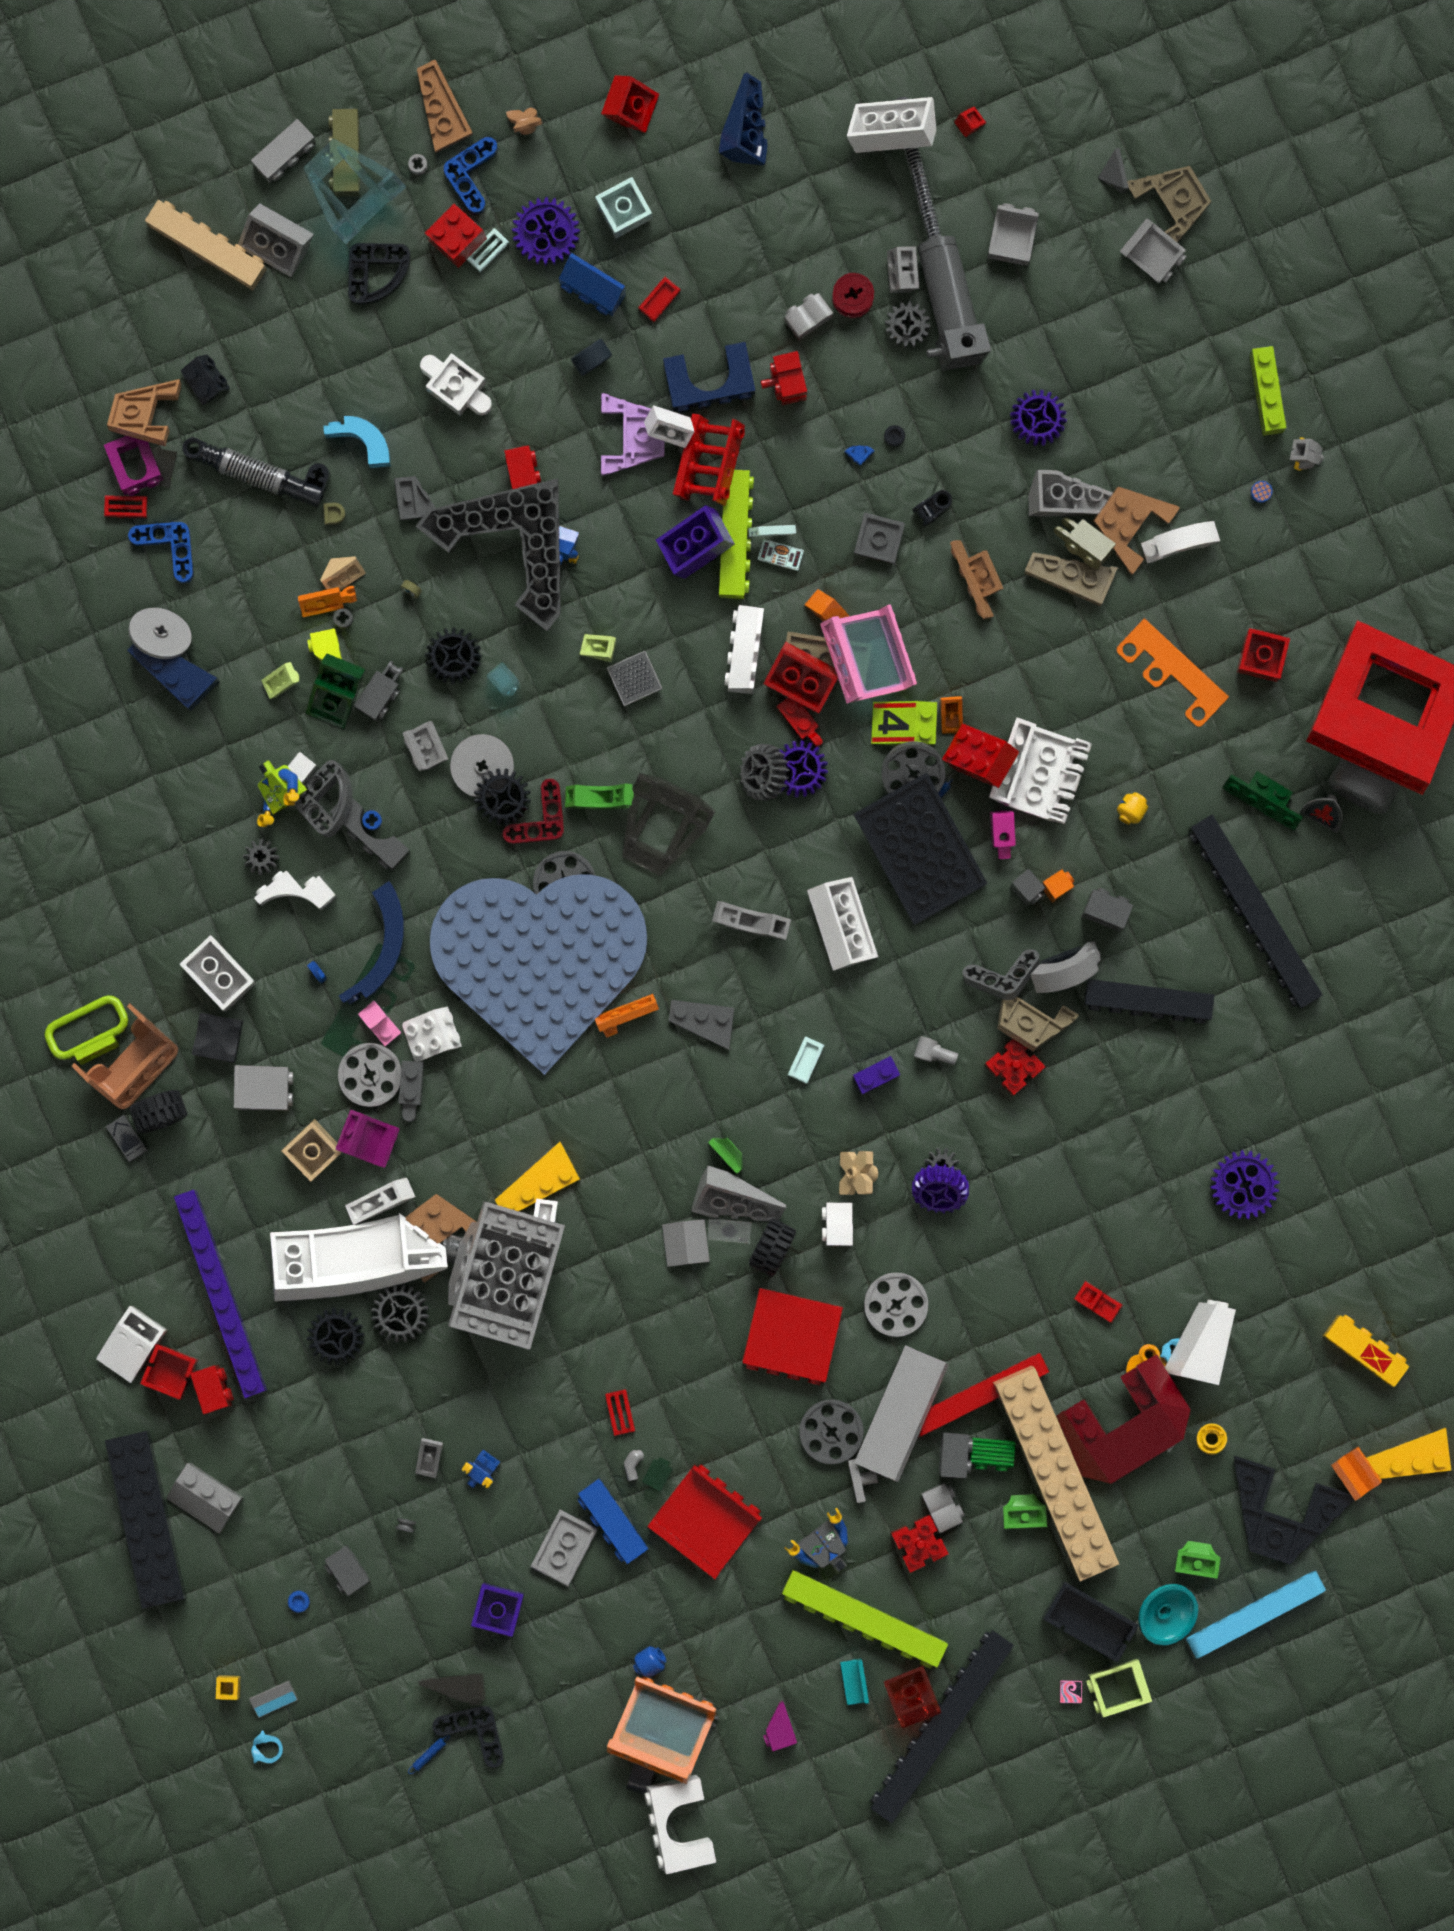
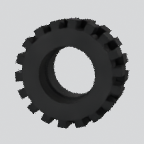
[129,1090,188,1134]
[749,1218,796,1277]

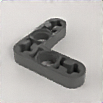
[962,949,1040,1000]

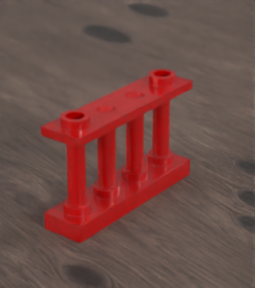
[673,414,745,506]

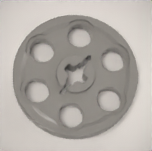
[338,1043,401,1107]
[864,1273,928,1337]

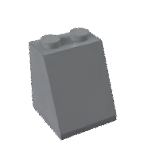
[234,1065,294,1111]

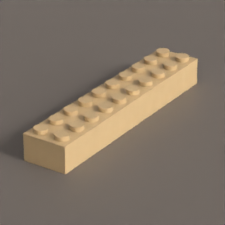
[993,1366,1119,1581]

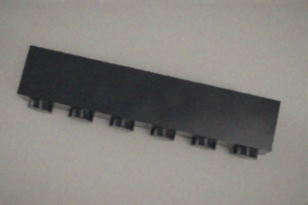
[1084,979,1215,1024]

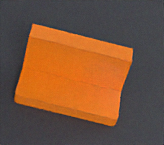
[1331,1447,1382,1501]

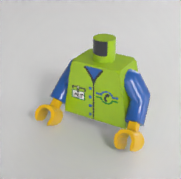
[257,760,307,827]

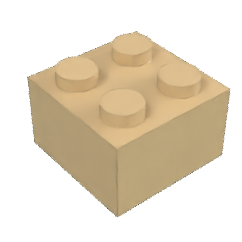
[282,1119,342,1181]

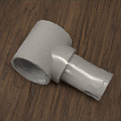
[914,1036,958,1065]

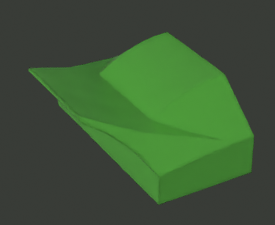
[708,1137,743,1174]
[1003,1494,1047,1529]
[1174,1541,1221,1579]

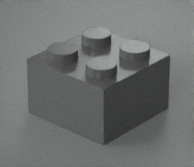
[1081,888,1133,932]
[939,1432,973,1478]

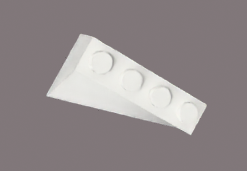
[724,605,764,694]

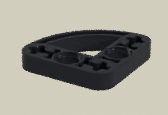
[348,243,411,305]

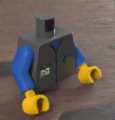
[784,1508,848,1573]

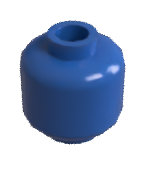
[633,1646,666,1678]

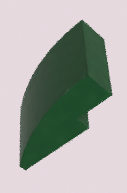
[305,653,365,729]

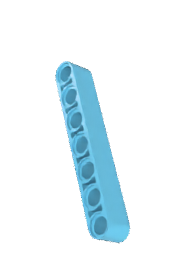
[1186,1571,1326,1658]

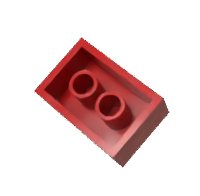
[763,642,838,713]
[942,723,1019,788]

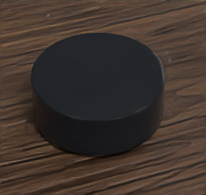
[884,425,905,447]

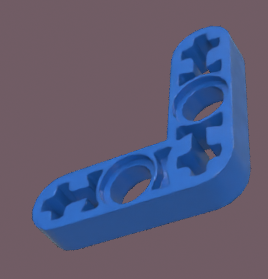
[444,137,498,215]
[128,522,194,583]

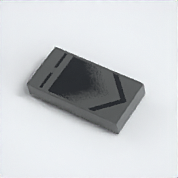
[106,1115,148,1162]

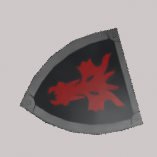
[1300,794,1343,833]

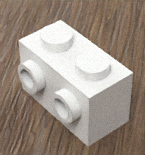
[644,405,695,448]

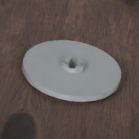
[128,608,192,659]
[450,734,514,798]

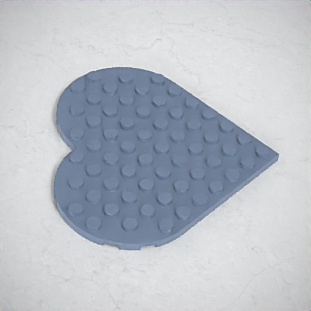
[430,874,647,1075]

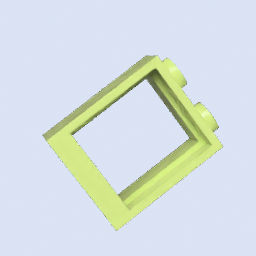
[1086,1659,1152,1717]

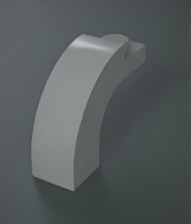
[712,901,791,940]
[1031,941,1101,993]

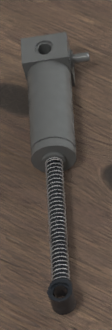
[896,97,991,371]

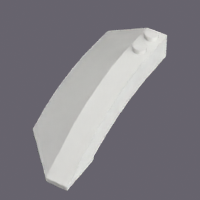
[270,1213,447,1301]

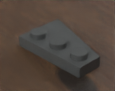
[669,1000,734,1050]

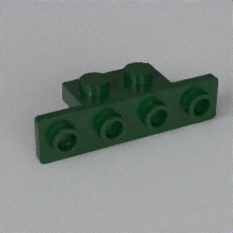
[1222,771,1303,831]

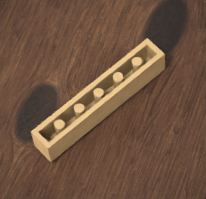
[145,200,266,290]

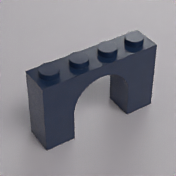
[663,342,756,413]

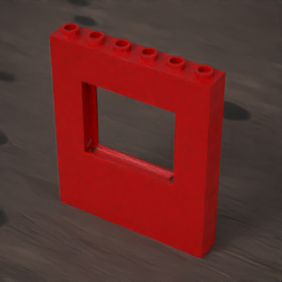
[1306,620,1454,795]

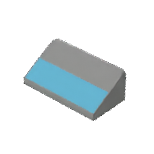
[249,1680,298,1718]

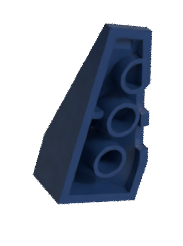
[719,73,768,165]

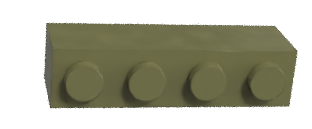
[329,109,360,197]

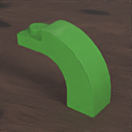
[565,784,634,809]

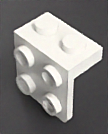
[402,1007,462,1062]

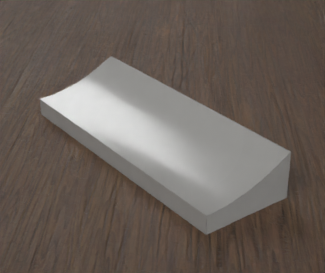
[854,1345,949,1482]

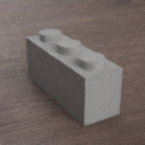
[251,119,316,184]

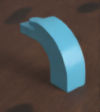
[324,416,391,468]

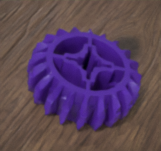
[1010,390,1067,446]
[780,741,828,798]
[912,1163,969,1214]

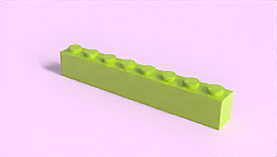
[782,1569,948,1669]

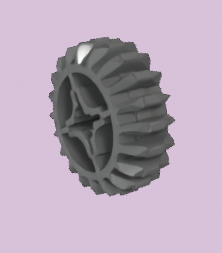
[738,744,789,801]
[371,1285,429,1342]

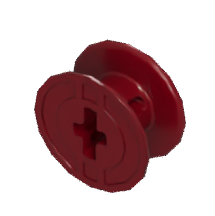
[832,273,874,318]

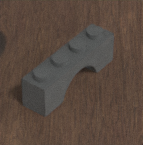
[330,798,410,871]

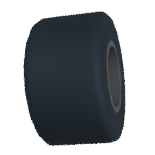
[571,339,612,376]

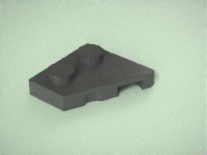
[394,476,436,521]

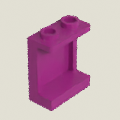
[335,1110,399,1168]

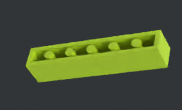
[719,470,754,599]

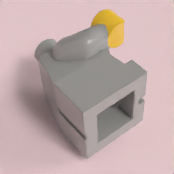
[1290,437,1324,471]

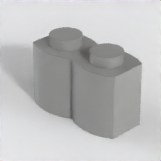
[784,293,833,340]
[921,1483,965,1533]

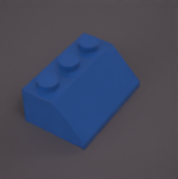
[559,253,626,316]

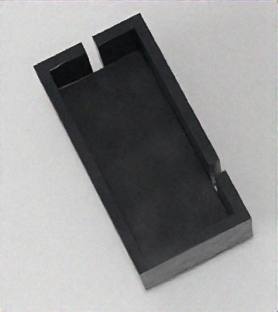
[1041,1580,1139,1663]

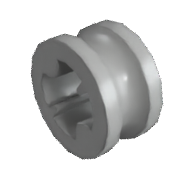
[408,154,428,175]

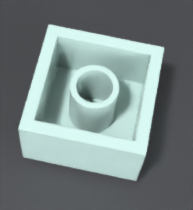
[595,177,652,239]

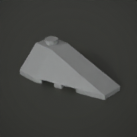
[1028,470,1112,517]

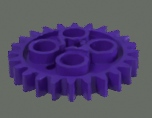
[512,197,580,266]
[1210,1150,1280,1219]

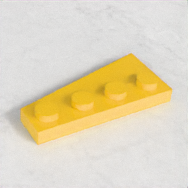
[495,1142,580,1211]
[1366,1428,1451,1479]

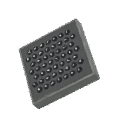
[607,651,663,707]

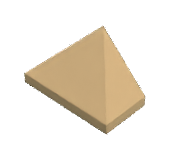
[320,557,366,590]

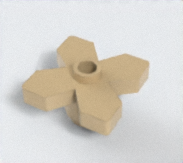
[839,1151,878,1195]

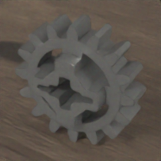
[885,301,930,348]

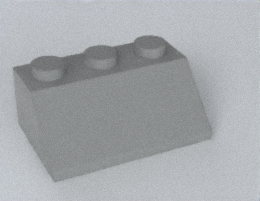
[238,204,314,277]
[166,1463,244,1534]

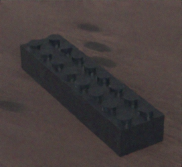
[105,1430,187,1609]

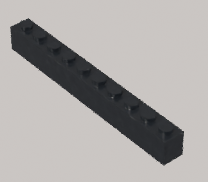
[1188,814,1323,1009]
[869,1629,1014,1823]

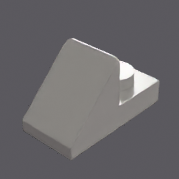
[415,1438,444,1478]

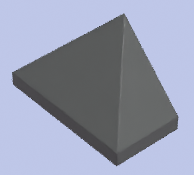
[1098,148,1129,194]

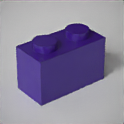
[852,1056,900,1095]

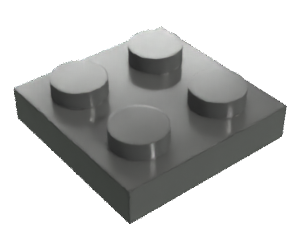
[854,512,905,564]

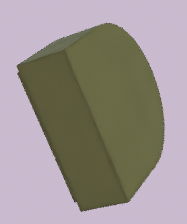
[323,503,346,525]

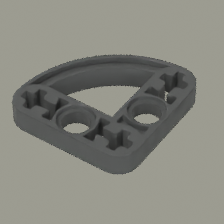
[294,760,352,838]

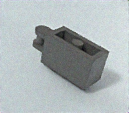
[354,661,404,722]
[399,1061,425,1122]

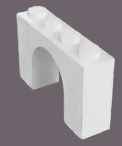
[644,1775,716,1874]

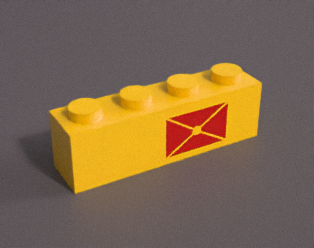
[1323,1315,1410,1387]

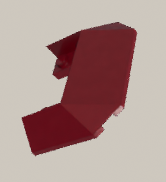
[1056,1355,1191,1484]

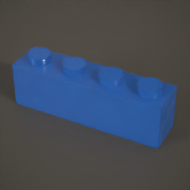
[577,1478,648,1564]

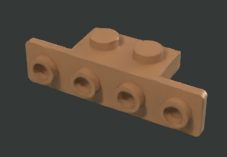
[950,540,1004,619]

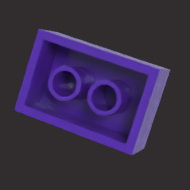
[656,505,735,579]

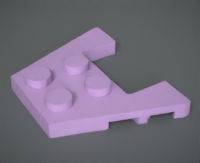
[601,393,664,476]

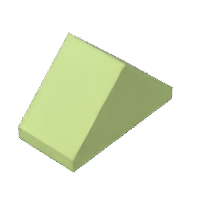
[580,634,616,662]

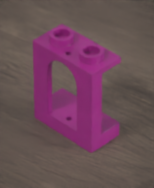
[104,436,164,496]

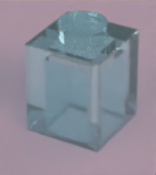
[486,662,520,697]

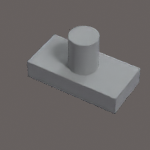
[848,1459,878,1503]

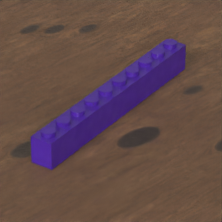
[174,1190,267,1398]

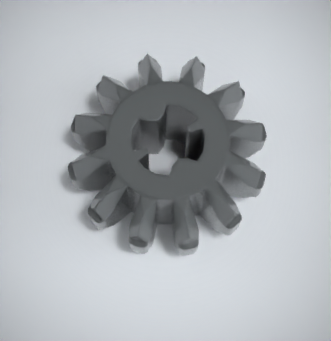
[243,839,279,875]
[924,1148,960,1171]

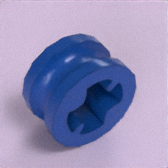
[362,810,382,830]

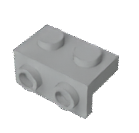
[403,721,448,771]

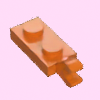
[298,586,357,617]

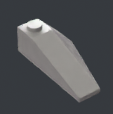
[691,1166,786,1221]

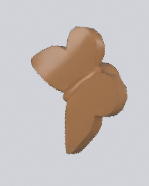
[506,108,542,135]

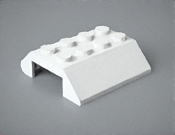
[989,717,1092,824]

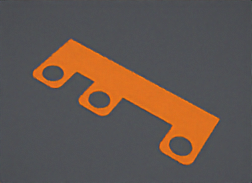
[1117,618,1229,727]

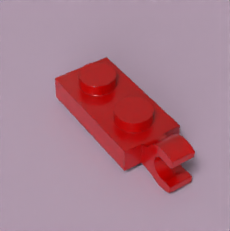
[777,697,823,747]

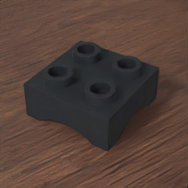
[192,1013,243,1063]

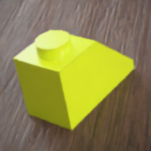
[307,628,342,661]

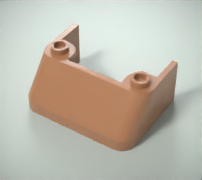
[72,1003,178,1109]

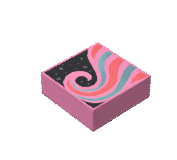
[1060,1680,1082,1703]

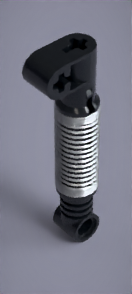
[182,437,331,508]

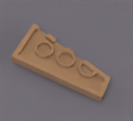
[417,60,473,153]

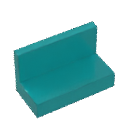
[840,1658,869,1705]

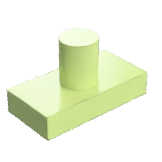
[261,662,299,699]

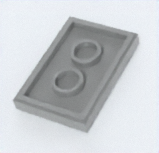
[530,1509,597,1586]

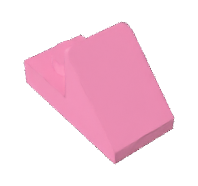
[358,1001,401,1046]

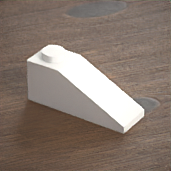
[345,1178,415,1225]

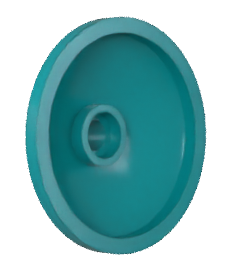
[1138,1584,1198,1645]

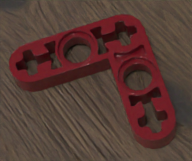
[503,778,564,844]

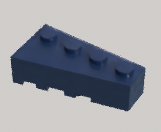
[127,644,220,711]

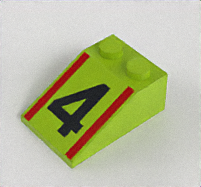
[871,701,937,747]

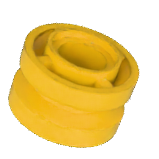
[1196,1424,1227,1455]

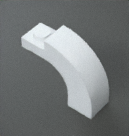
[1141,521,1220,563]

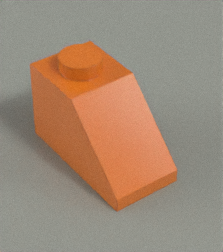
[1042,870,1075,903]

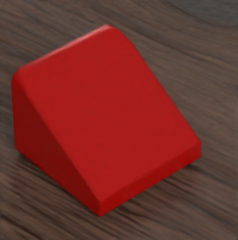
[954,106,986,137]

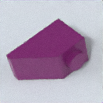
[763,1700,797,1751]

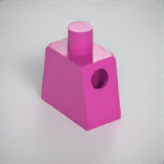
[990,810,1015,859]

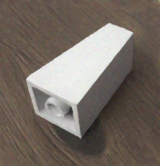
[1165,1300,1235,1385]

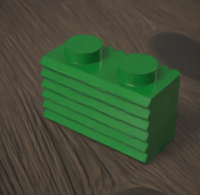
[970,1438,1015,1471]

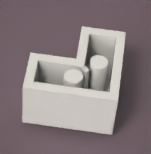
[822,1203,853,1246]

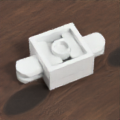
[420,353,492,416]

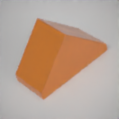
[804,589,850,622]
[939,696,963,734]

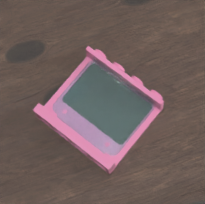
[820,604,917,704]

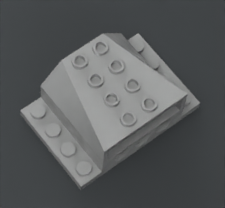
[448,1201,565,1350]

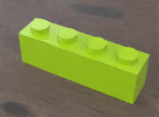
[1249,346,1286,436]

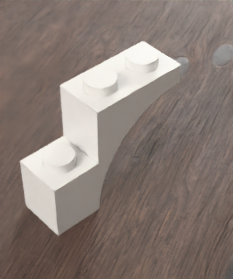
[254,871,337,910]

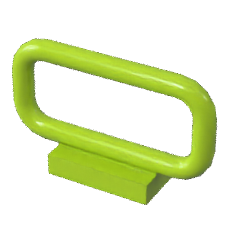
[44,995,128,1065]

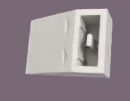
[96,1306,168,1383]

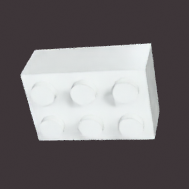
[180,935,256,1012]

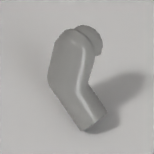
[624,1450,644,1481]

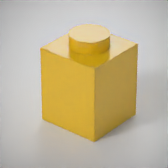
[216,1675,241,1700]

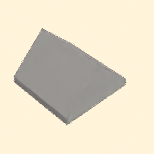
[662,1219,710,1267]

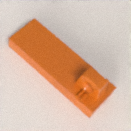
[595,994,659,1037]

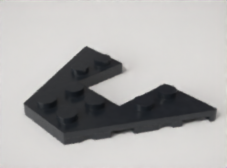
[1233,1455,1354,1564]

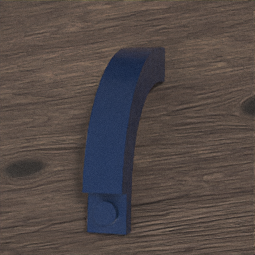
[339,881,404,1005]

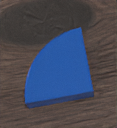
[845,445,874,467]
[307,961,327,984]

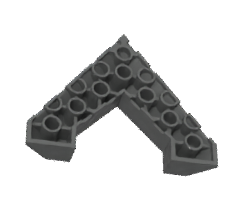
[416,478,561,631]

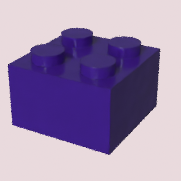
[471,1583,525,1637]

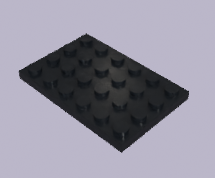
[853,773,988,925]

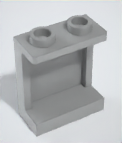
[987,203,1039,266]
[1120,219,1187,283]

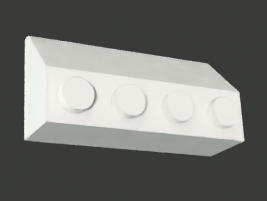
[847,97,936,153]
[807,877,878,971]

